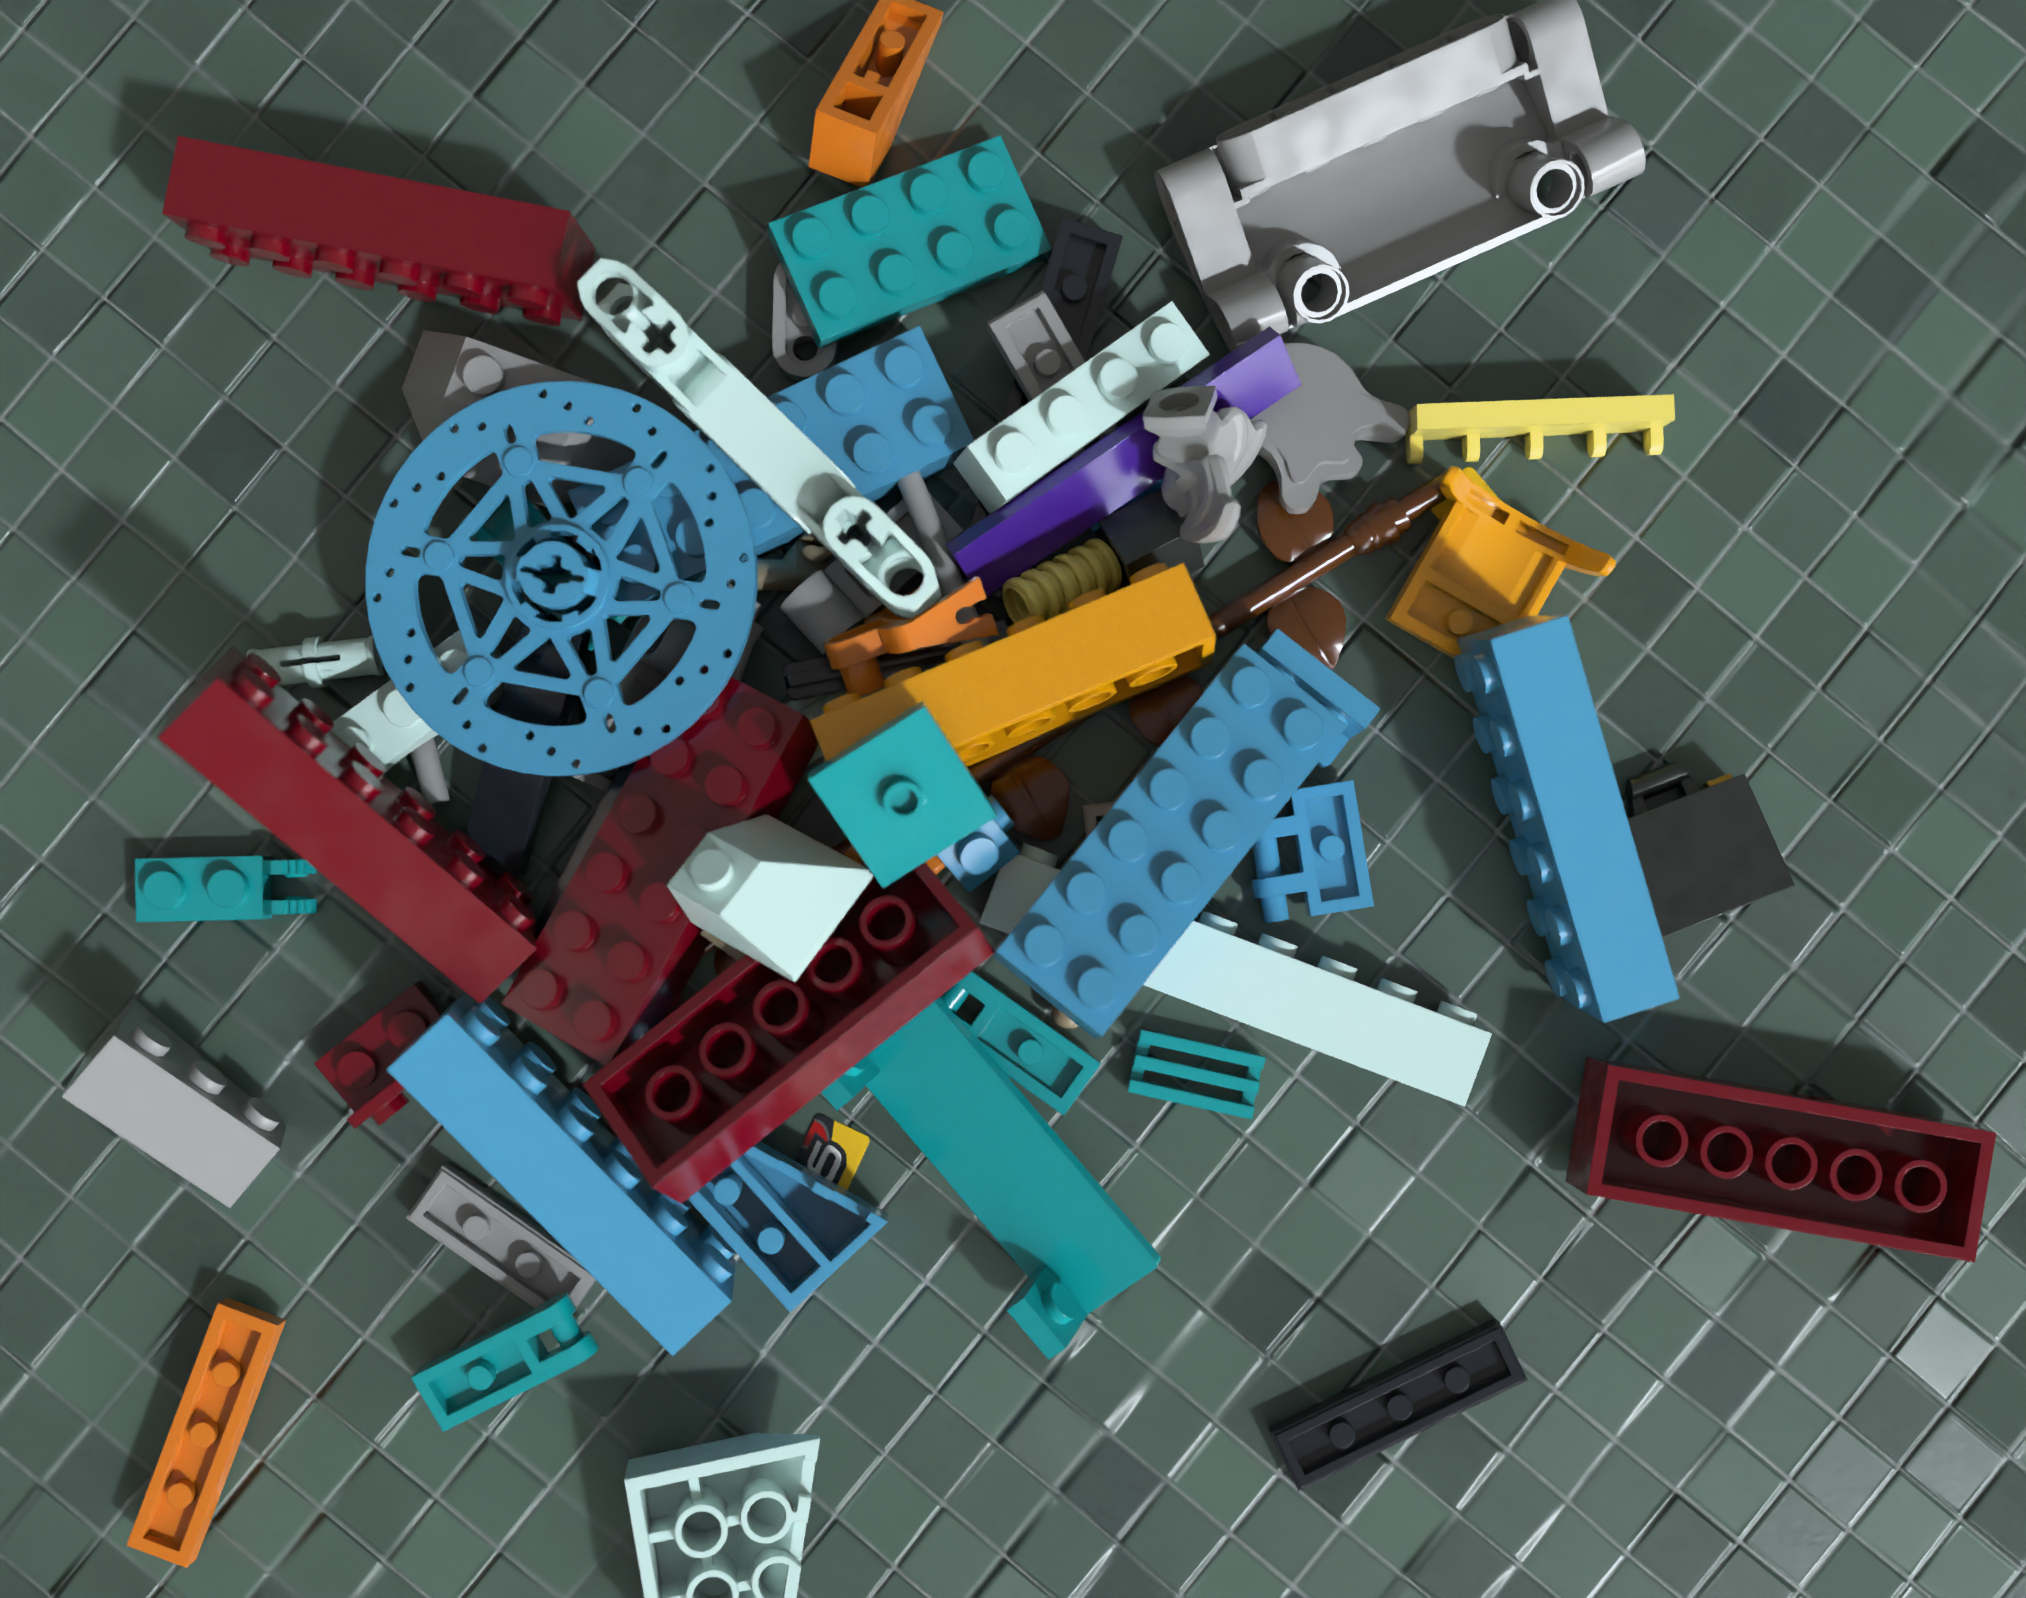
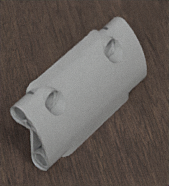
[1154,0,1646,352]

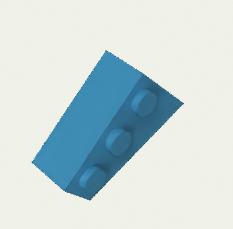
[688,1141,888,1312]

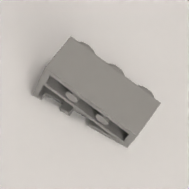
[62,998,286,1208]

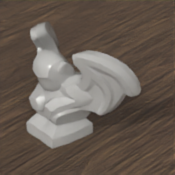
[1143,385,1267,543]

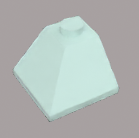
[667,814,873,982]

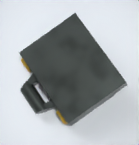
[1626,761,1795,938]

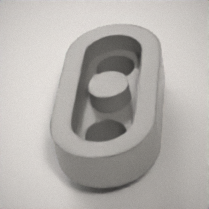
[772,263,838,382]

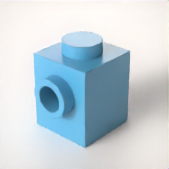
[937,794,1020,893]

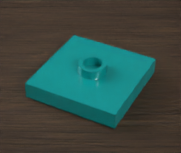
[808,700,997,888]

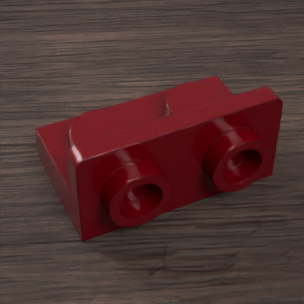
[314,981,445,1129]

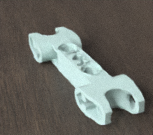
[577,258,942,619]

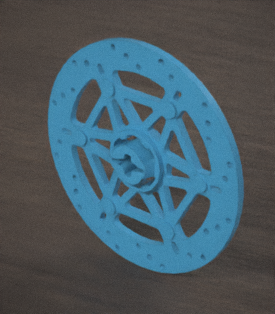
[365,381,758,776]

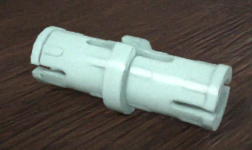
[246,635,386,688]

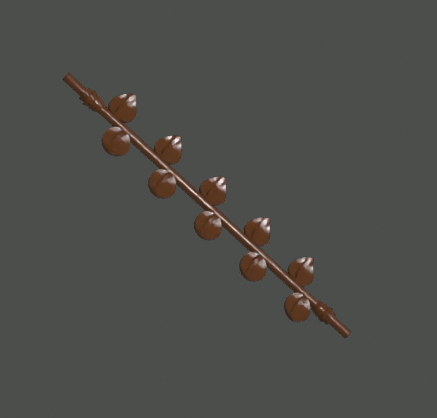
[697,469,1448,977]

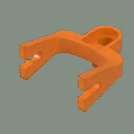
[823,576,999,696]

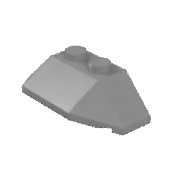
[402,330,656,507]

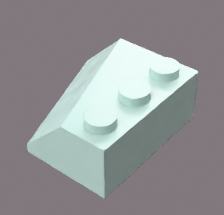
[624,1433,820,1598]

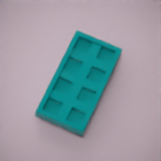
[767,135,1052,348]

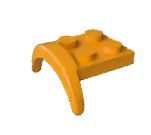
[1385,466,1616,659]

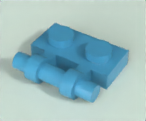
[1251,780,1374,923]

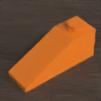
[808,0,944,188]

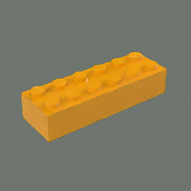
[810,563,1216,767]

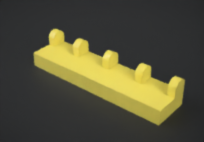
[1405,394,1675,464]

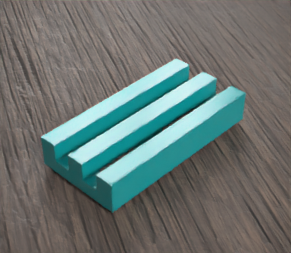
[1127,1028,1266,1120]

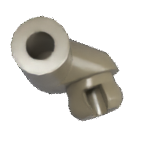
[757,532,835,591]

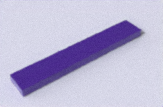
[945,326,1302,597]

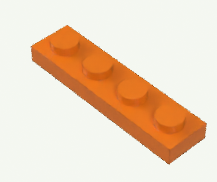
[126,1298,286,1568]

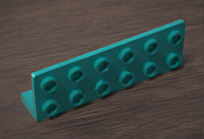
[821,997,1161,1360]

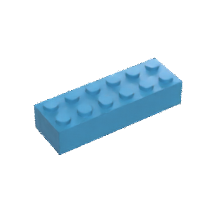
[567,325,974,617]
[1454,615,1680,1023]
[993,643,1347,1039]
[386,992,736,1356]

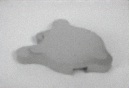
[1250,343,1410,515]

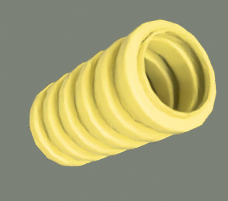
[1002,538,1122,623]

